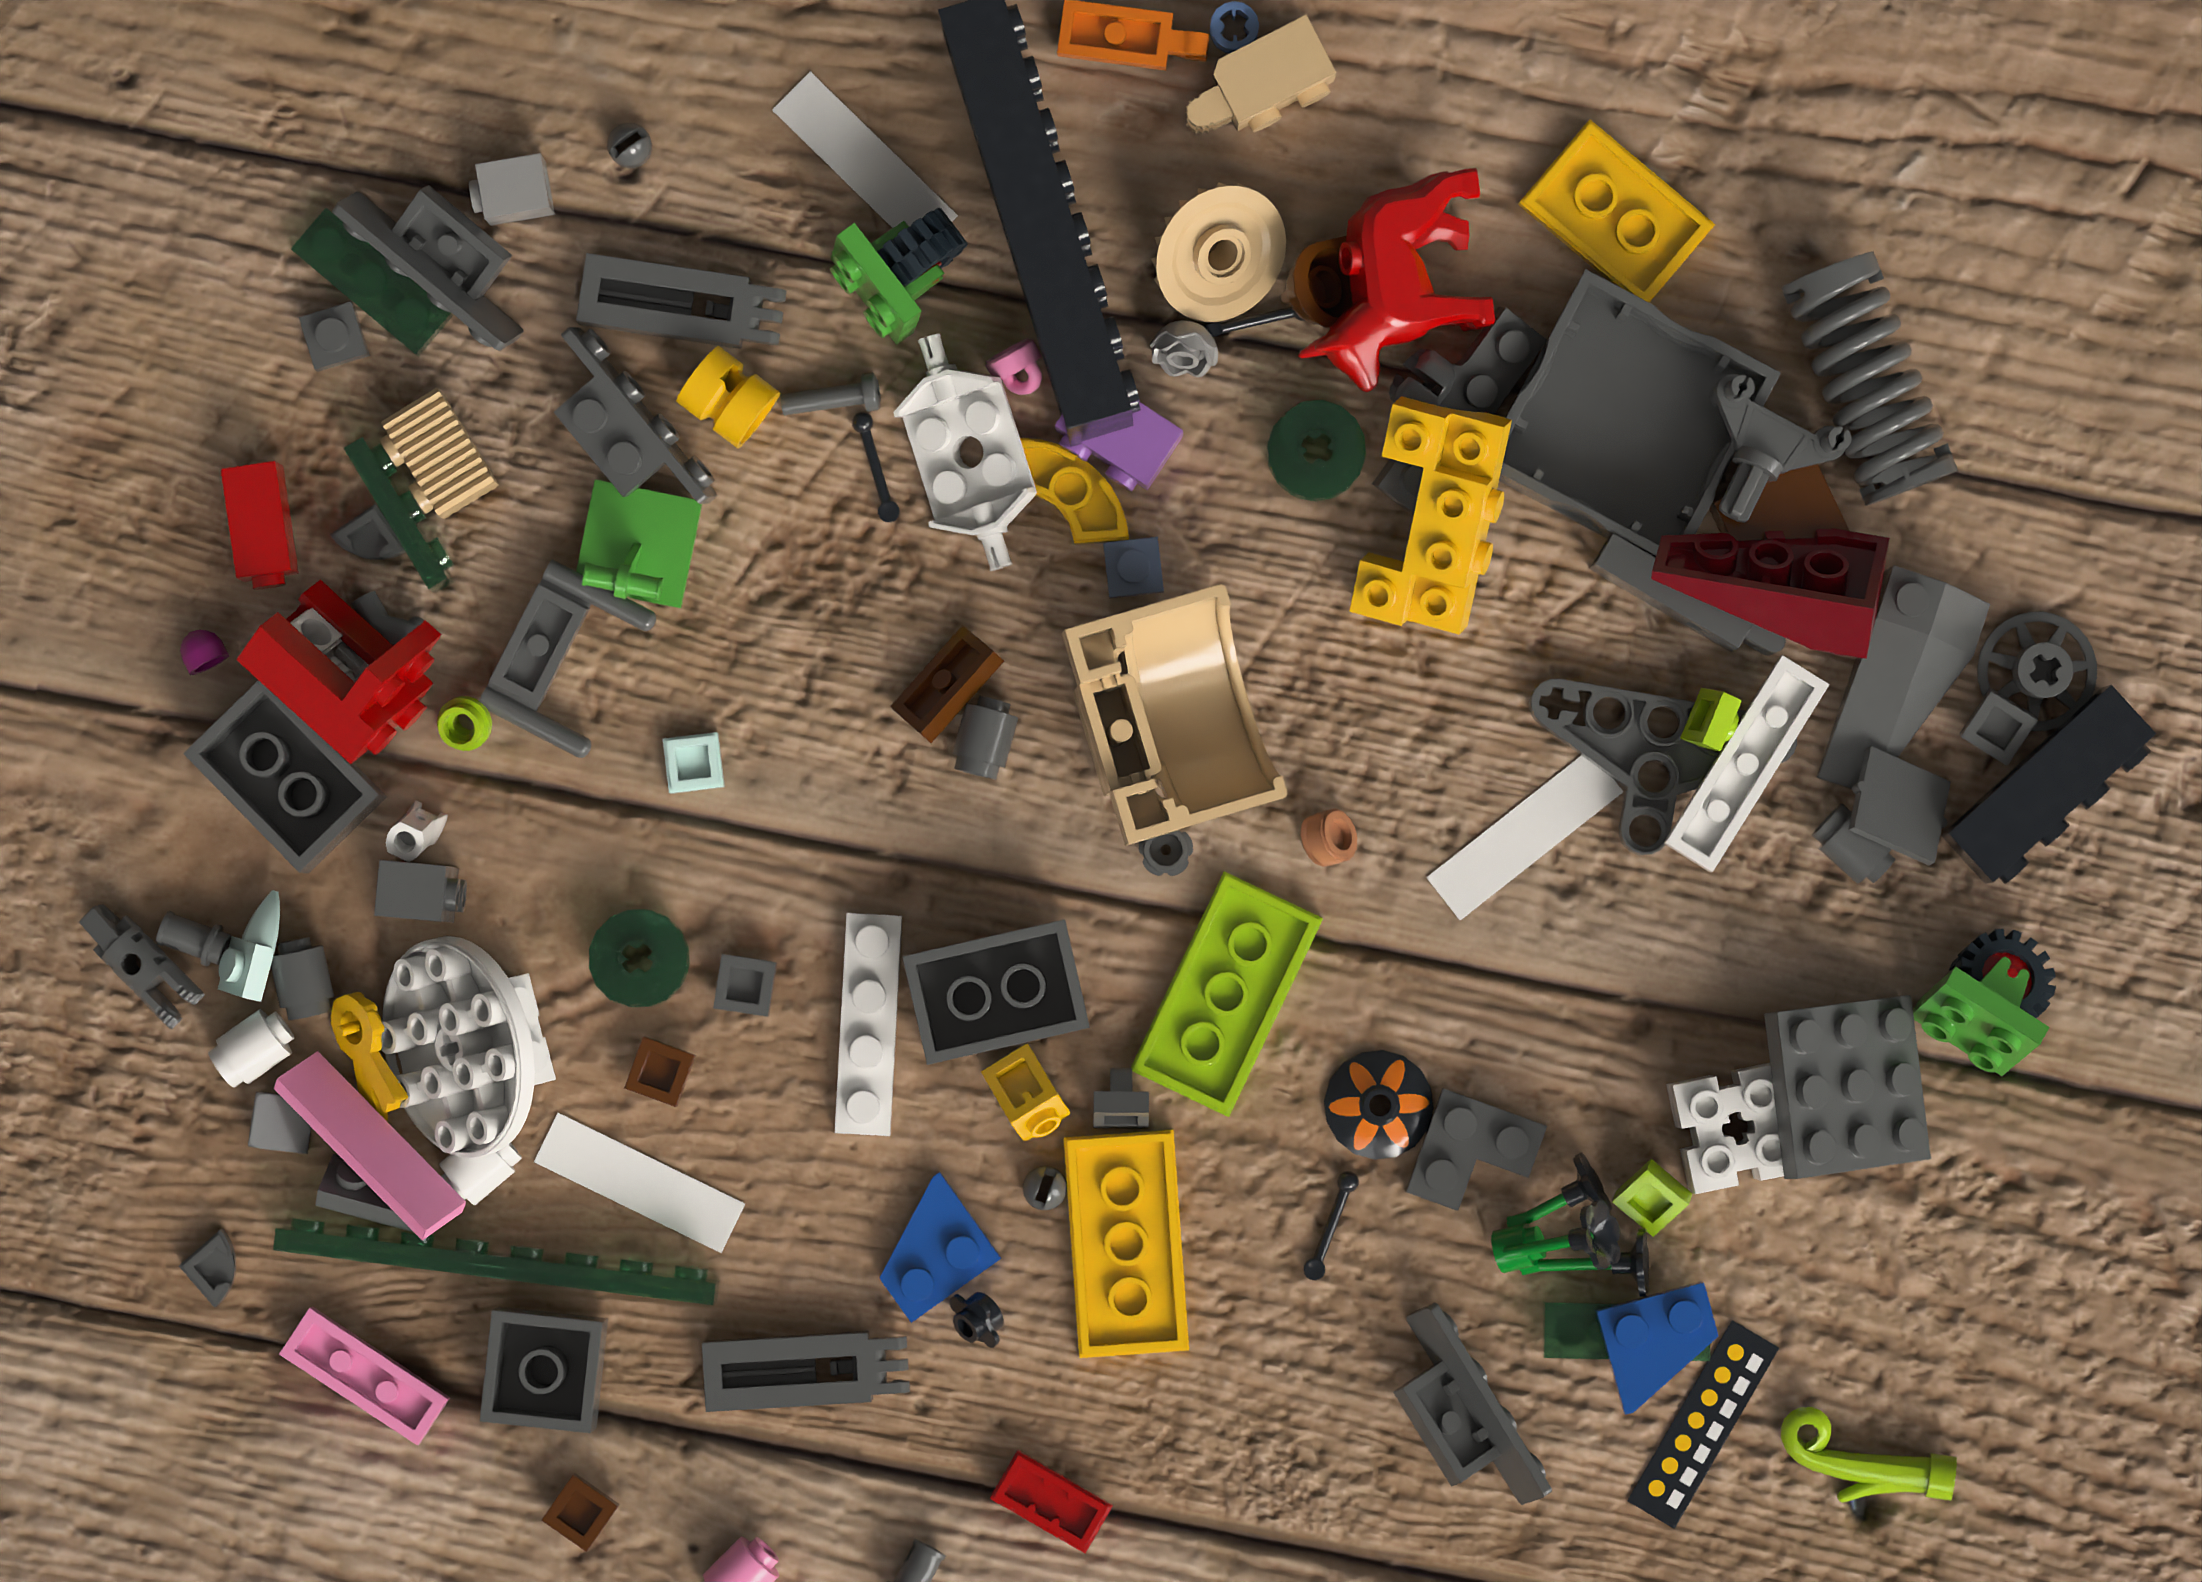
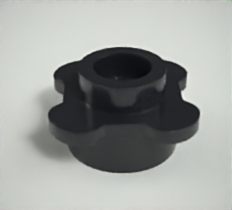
[949,1292,1004,1348]

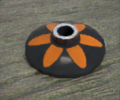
[1324,1050,1434,1160]

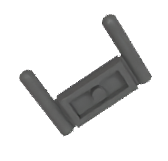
[479,559,656,758]

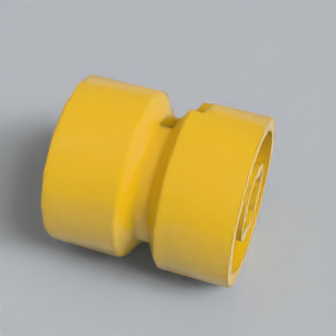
[676,345,780,449]

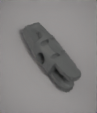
[79,904,205,1029]

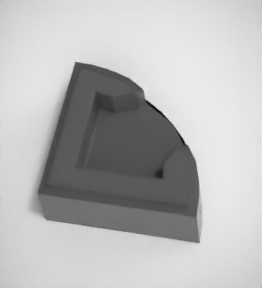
[330,504,408,560]
[179,1229,236,1308]

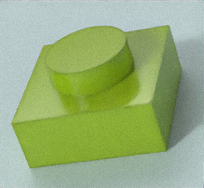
[1680,688,1742,751]
[1612,1159,1692,1237]

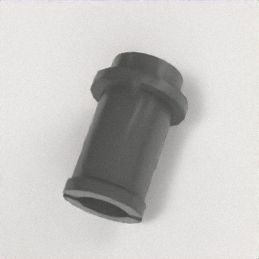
[156,911,231,967]
[887,1539,946,1582]

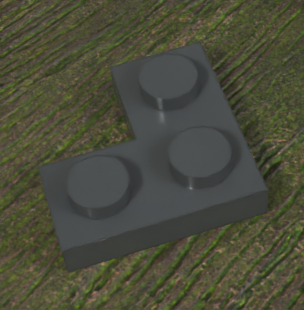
[1405,1088,1547,1211]

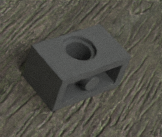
[374,860,467,923]

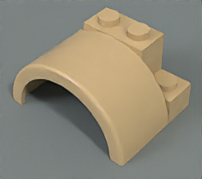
[1062,584,1287,846]

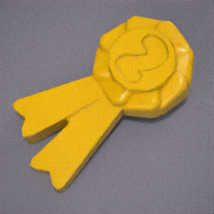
[331,992,408,1121]

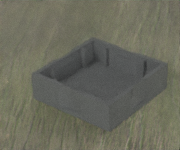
[1499,269,1781,558]

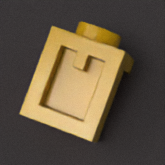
[981,1043,1070,1141]

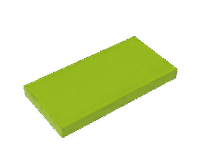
[1130,871,1323,1117]

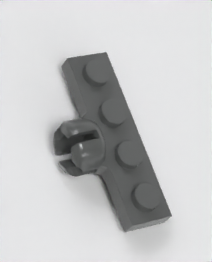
[1372,306,1547,516]

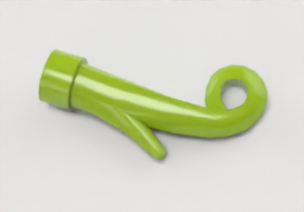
[1781,1407,1957,1503]

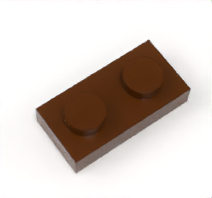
[890,625,1004,743]

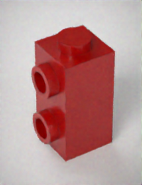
[221,461,299,590]

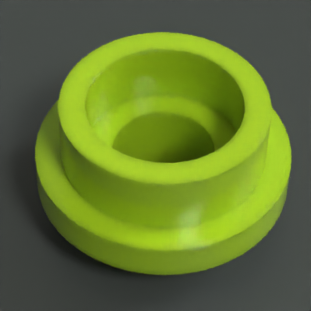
[437,696,492,751]

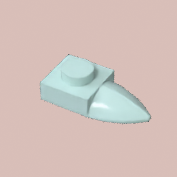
[218,890,280,1002]

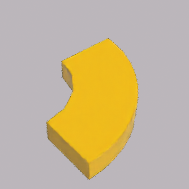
[1020,438,1129,545]

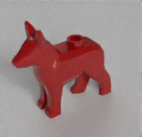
[1298,168,1495,392]

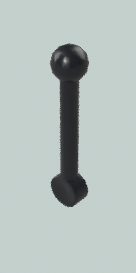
[1203,307,1305,337]
[852,412,900,523]
[1303,1171,1359,1281]

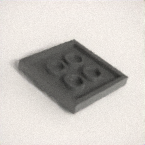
[1764,995,1931,1179]

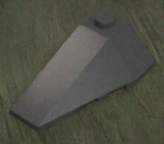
[1817,565,1990,789]

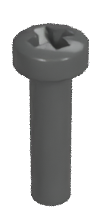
[781,372,881,416]

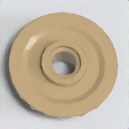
[1151,182,1286,322]

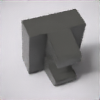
[1093,1068,1149,1129]

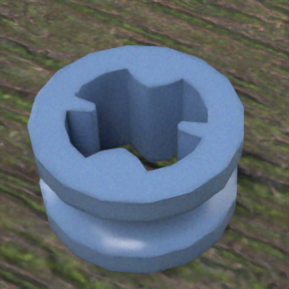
[1210,1,1259,54]

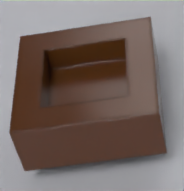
[624,1036,696,1107]
[541,1473,620,1552]

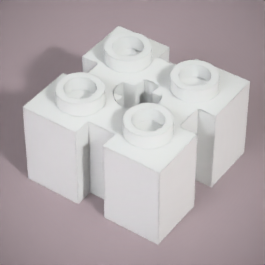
[1666,1063,1784,1194]

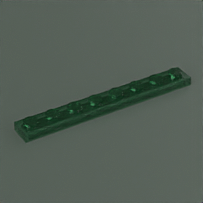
[273,1217,720,1305]

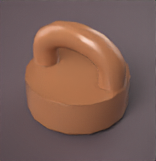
[1300,808,1357,867]

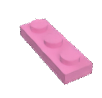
[279,1307,450,1445]

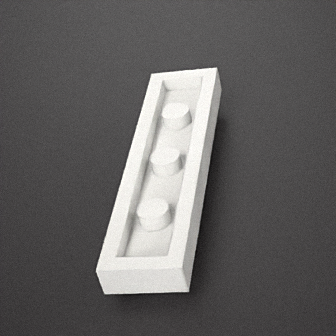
[1664,655,1830,872]
[835,913,902,1136]

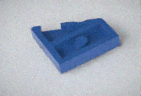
[879,1172,1001,1323]
[1595,1281,1719,1415]

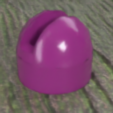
[180,629,229,675]

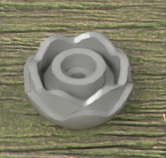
[1150,320,1218,377]

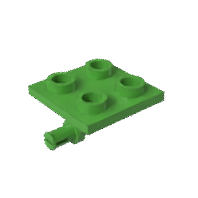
[576,479,703,609]

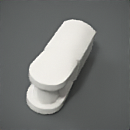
[386,800,448,862]

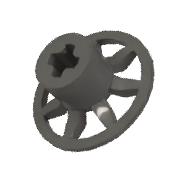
[1977,612,2097,731]

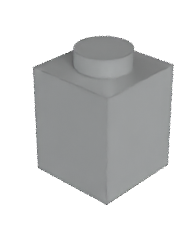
[469,153,555,226]

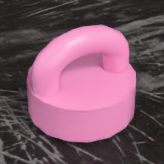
[985,338,1042,395]

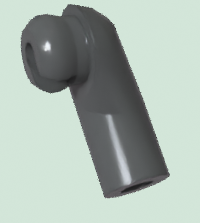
[351,591,424,646]

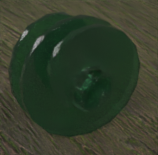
[1266,400,1366,502]
[589,909,690,1008]

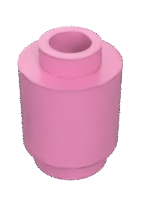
[703,1537,779,1582]

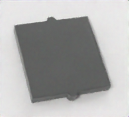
[1848,746,1951,865]

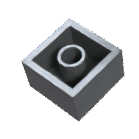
[480,1306,609,1433]

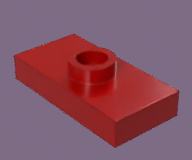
[990,1449,1113,1554]

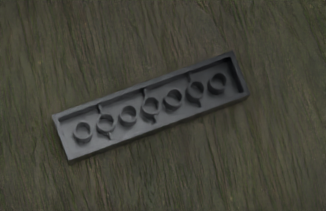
[938,0,1141,447]

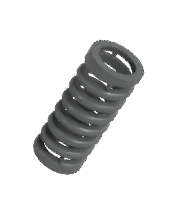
[1781,251,1958,506]

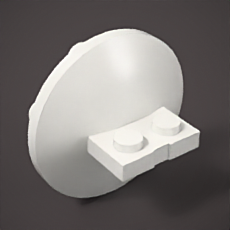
[381,936,556,1158]

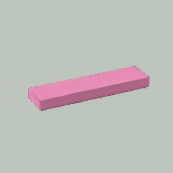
[274,1051,466,1240]

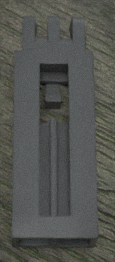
[576,253,787,349]
[1590,533,1786,656]
[702,1331,910,1412]

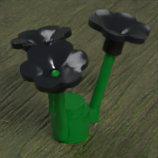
[1491,1152,1649,1297]

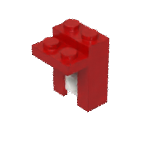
[236,580,442,764]

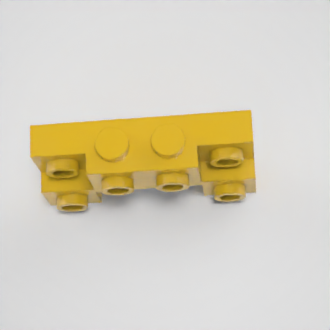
[1349,396,1512,635]

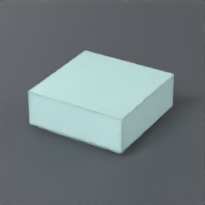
[663,732,725,794]

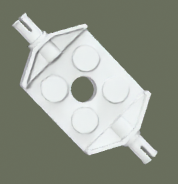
[893,333,1037,571]

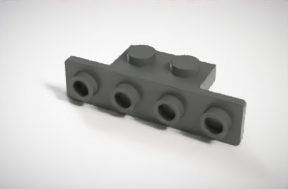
[332,185,524,351]
[554,327,718,504]
[1393,1303,1552,1505]

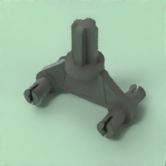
[1709,374,1852,523]

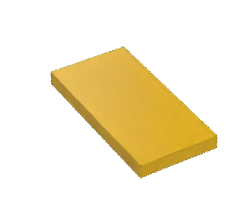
[1064,1129,1189,1358]

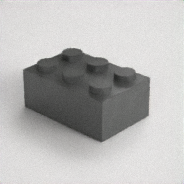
[183,680,387,874]
[902,919,1090,1065]

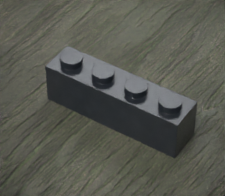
[1941,685,2156,884]

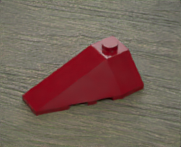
[1651,528,1890,659]

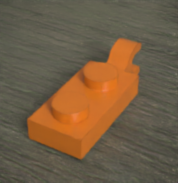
[1057,0,1209,71]

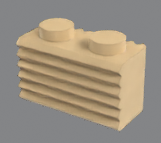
[380,388,499,519]

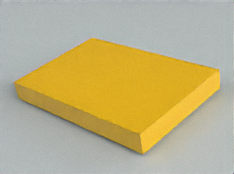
[1518,119,1716,303]

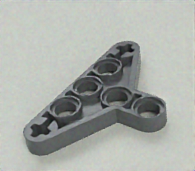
[1529,679,1797,855]

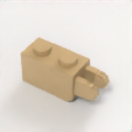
[1185,15,1336,135]

